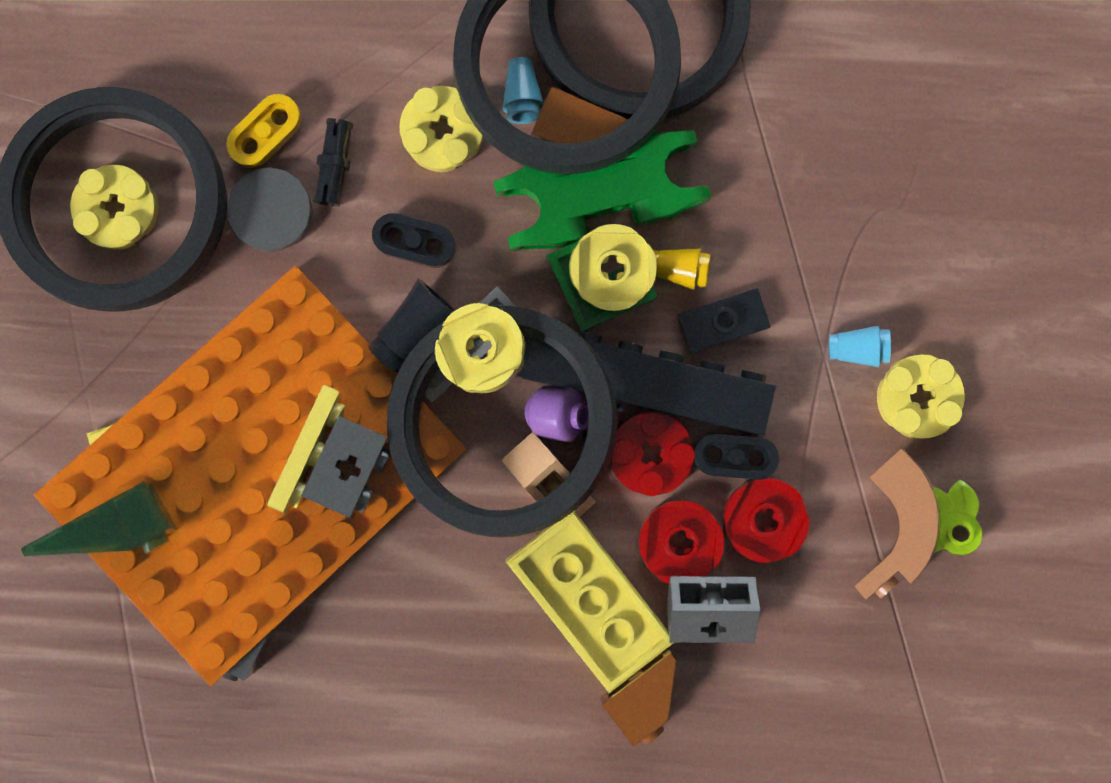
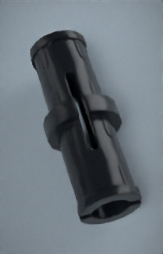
[313,118,353,207]

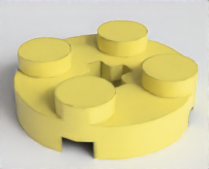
[399,86,484,172]
[70,165,159,250]
[569,224,657,311]
[435,303,525,393]
[877,355,965,439]

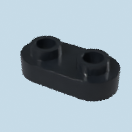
[372,213,456,268]
[693,434,779,480]

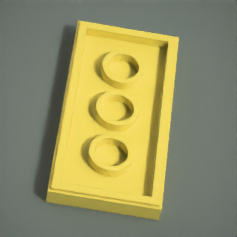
[505,511,673,693]

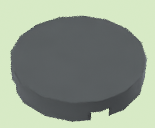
[227,167,313,253]

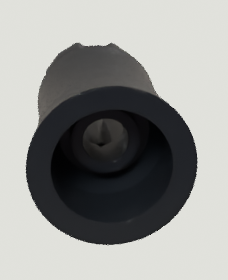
[368,278,455,373]

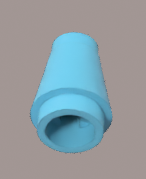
[503,57,544,124]
[829,325,891,367]

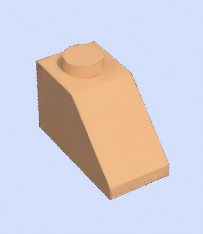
[501,432,596,517]

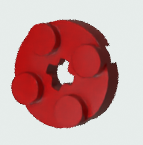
[611,412,695,496]
[723,478,810,563]
[638,500,724,584]

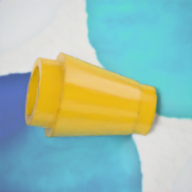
[653,248,711,290]

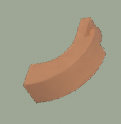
[854,448,941,600]

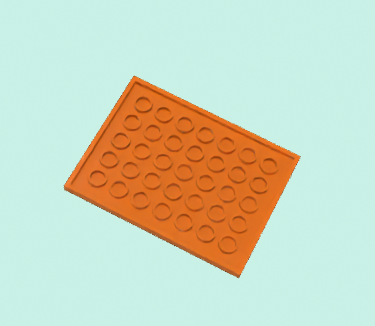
[33,265,467,687]

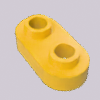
[226,94,302,168]

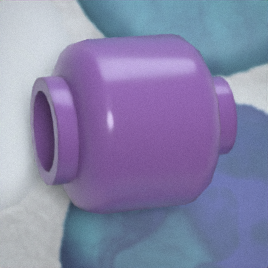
[525,385,589,442]

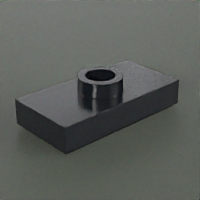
[677,288,771,354]

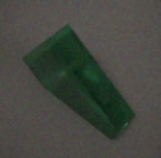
[20,481,177,556]

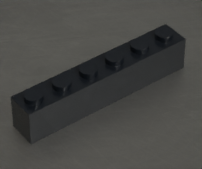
[515,331,776,436]

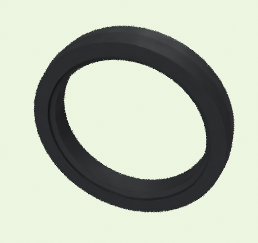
[453,0,681,174]
[529,0,751,120]
[0,87,227,312]
[387,306,617,538]

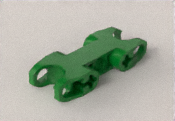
[493,130,712,252]

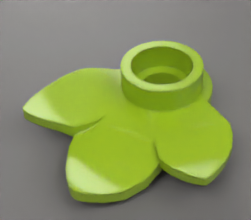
[933,480,983,555]

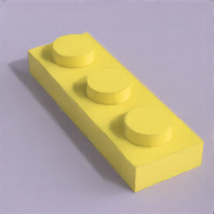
[267,384,345,514]

